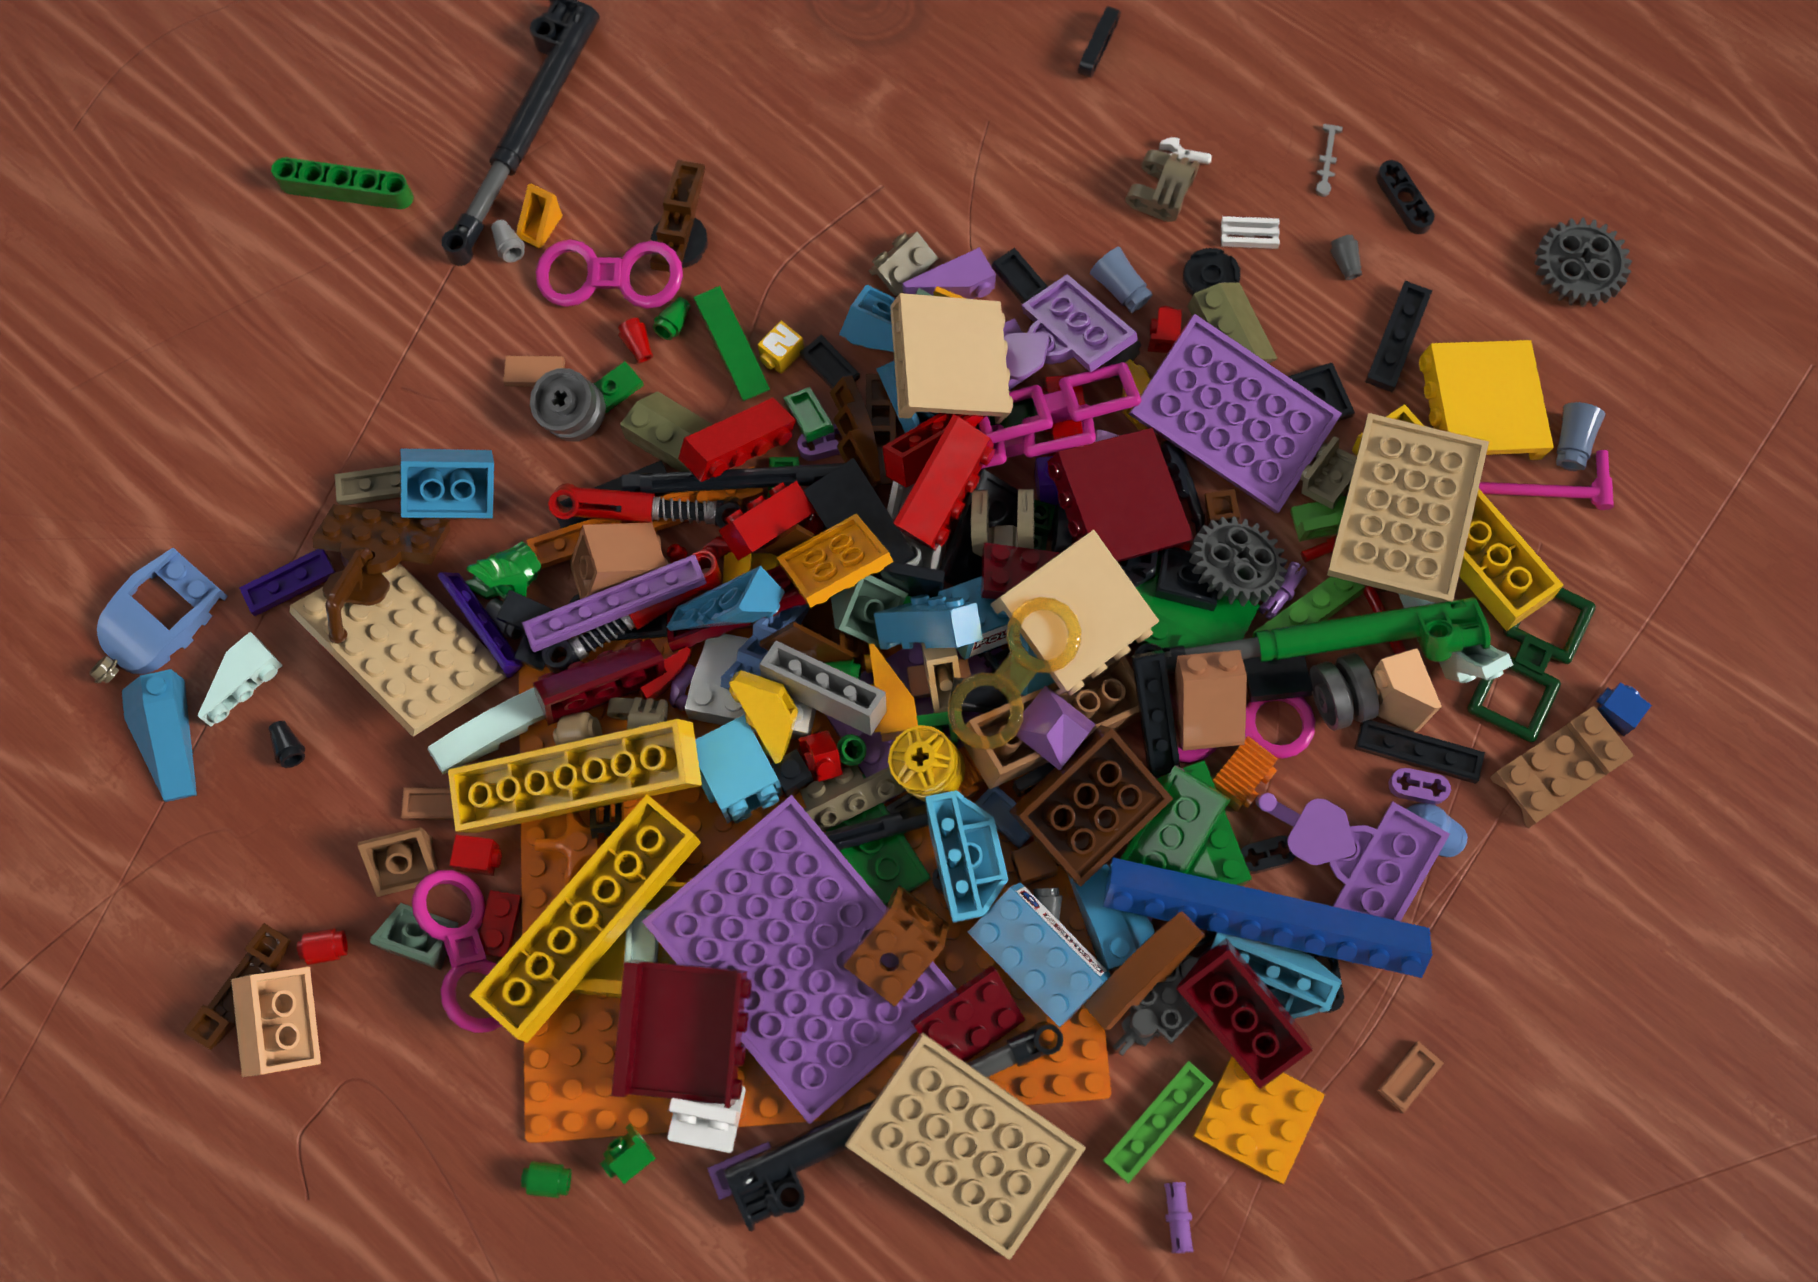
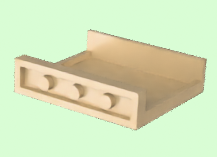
[890,293,1013,424]
[990,530,1159,696]

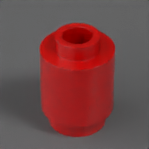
[297,928,348,965]

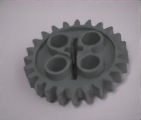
[1534,218,1632,307]
[1189,517,1288,607]

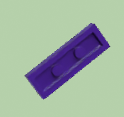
[239,549,336,616]

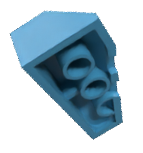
[839,284,895,352]
[666,566,785,631]
[122,669,197,802]
[1067,863,1155,972]

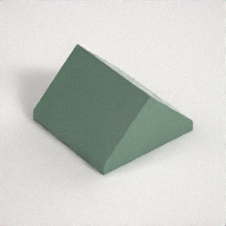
[831,575,908,650]
[370,903,459,970]

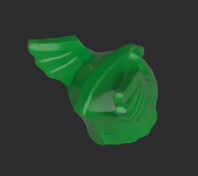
[465,541,541,600]

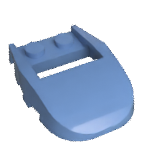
[97,548,228,674]

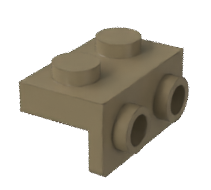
[869,232,938,296]
[1300,436,1357,509]

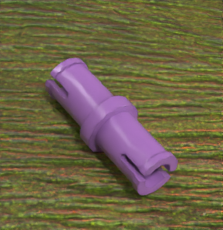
[1259,562,1307,619]
[1164,1182,1194,1254]

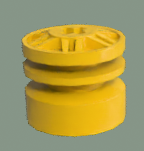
[888,725,966,801]

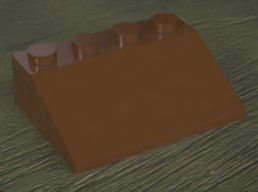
[1008,725,1173,887]

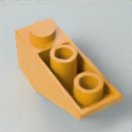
[864,643,918,742]

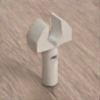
[1159,137,1212,165]

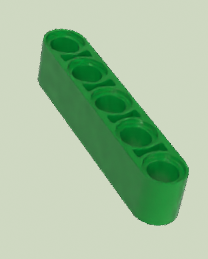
[271,157,414,209]

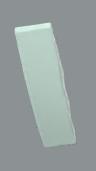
[427,687,545,775]

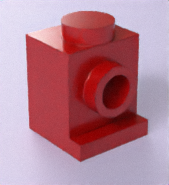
[1147,306,1182,353]
[798,730,843,782]

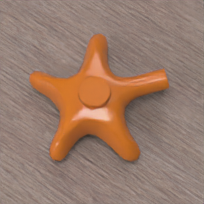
[535,812,615,886]

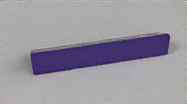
[437,572,523,678]

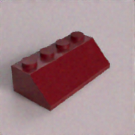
[533,639,664,726]
[1177,938,1313,1089]

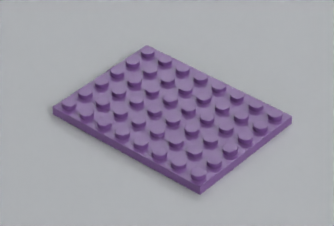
[642,795,956,1124]

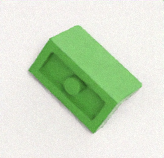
[1290,496,1347,542]

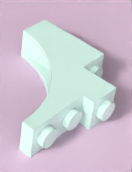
[1398,593,1513,683]

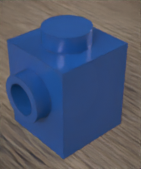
[1596,682,1652,736]

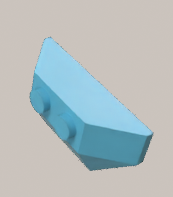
[925,790,1009,923]
[1210,932,1341,1019]

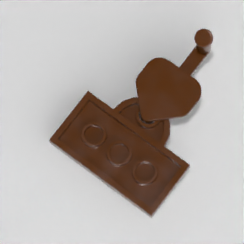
[312,504,450,644]

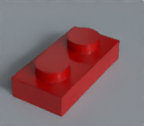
[479,890,522,958]

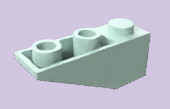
[197,632,283,726]

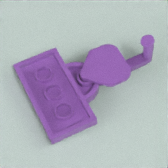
[1004,274,1138,390]
[1255,793,1450,921]

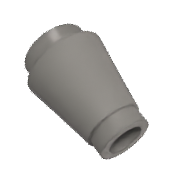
[491,220,525,262]

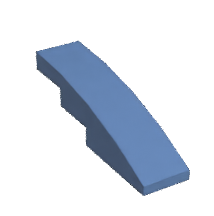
[721,604,809,690]

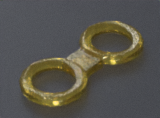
[948,597,1082,750]

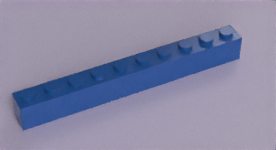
[1103,858,1432,978]

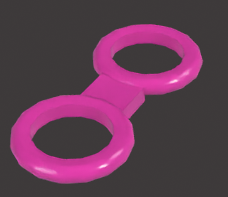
[536,239,683,309]
[1170,694,1316,763]
[411,870,502,1033]

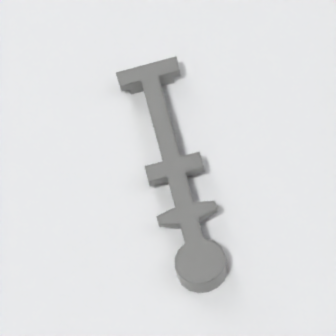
[1316,124,1343,197]

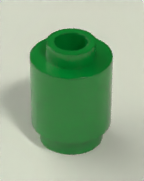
[521,1161,572,1198]

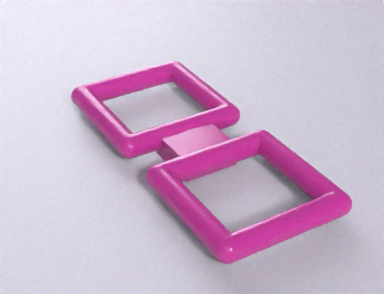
[978,362,1141,444]
[978,404,1096,469]

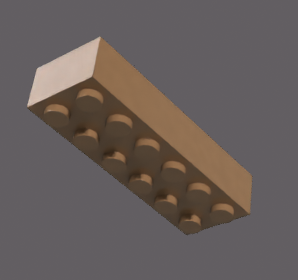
[959,656,1140,789]

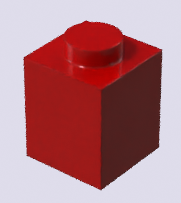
[450,834,502,876]

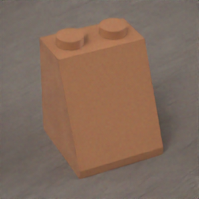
[570,523,669,599]
[1171,650,1247,751]

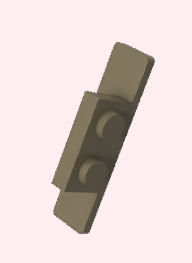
[800,765,904,832]

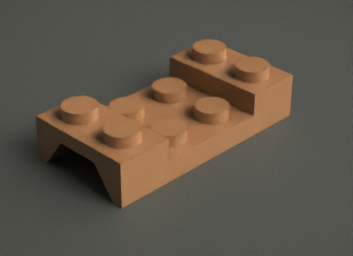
[1490,706,1634,829]

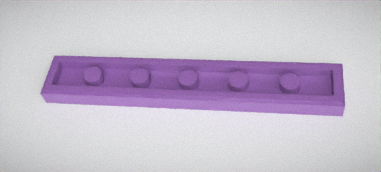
[522,554,707,652]

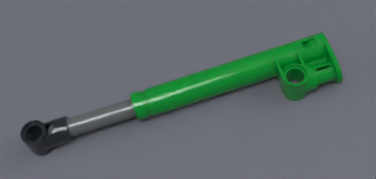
[1135,597,1491,675]

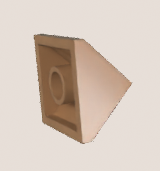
[357,827,438,897]

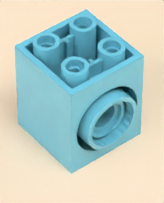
[695,715,783,823]

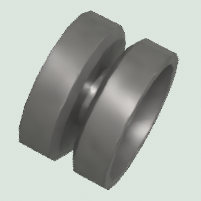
[530,368,606,441]
[1310,653,1379,731]

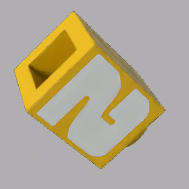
[758,321,804,374]

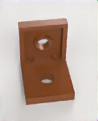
[843,885,949,1007]

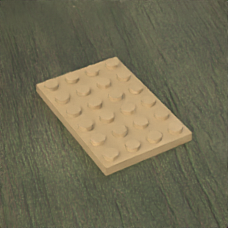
[1327,413,1489,603]
[289,563,507,737]
[845,1032,1086,1260]

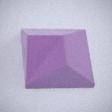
[1009,685,1096,770]

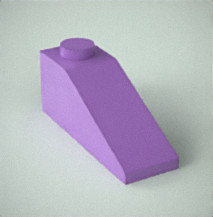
[903,247,996,299]

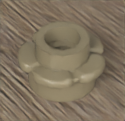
[89,656,119,684]

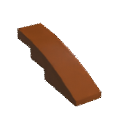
[1084,912,1205,1029]

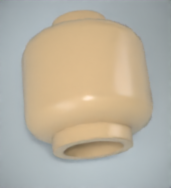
[553,712,602,745]

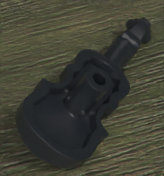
[1161,440,1205,534]

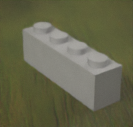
[759,641,887,736]

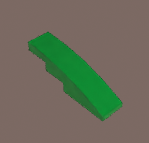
[693,286,770,402]

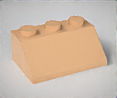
[1371,648,1442,732]
[231,967,321,1077]

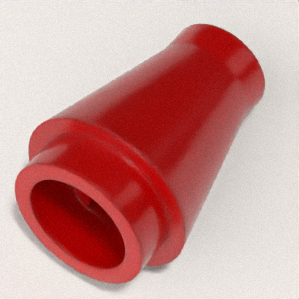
[618,318,653,363]

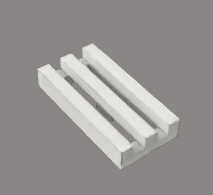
[1221,216,1280,249]

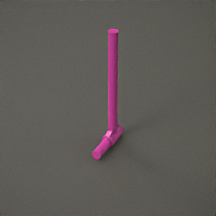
[1479,450,1614,510]

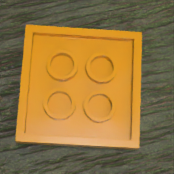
[776,513,893,608]
[1192,1055,1325,1185]

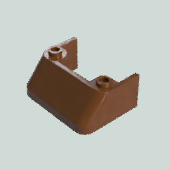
[760,524,863,662]

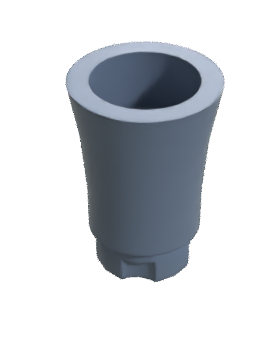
[1090,247,1153,313]
[1556,402,1606,471]

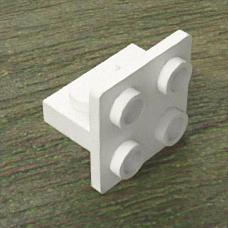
[668,1086,746,1153]

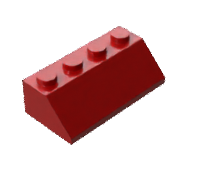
[893,414,995,551]

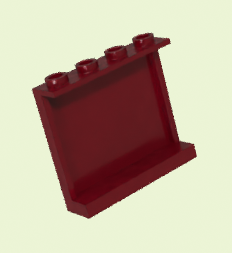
[1047,428,1194,562]
[611,960,751,1108]

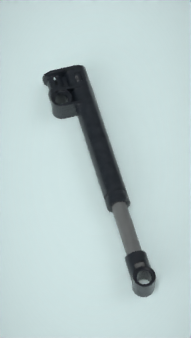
[441,0,600,266]
[724,1021,1064,1232]

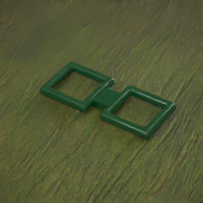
[1467,588,1596,743]

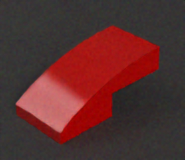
[640,646,691,700]

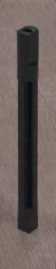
[622,463,845,493]
[703,804,929,868]

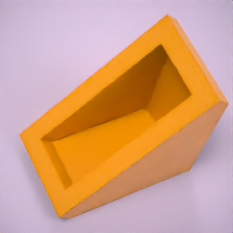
[516,183,563,248]

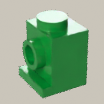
[600,1123,656,1184]

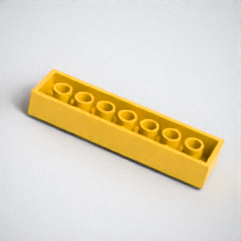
[1352,404,1563,631]
[448,719,702,833]
[470,794,701,1043]

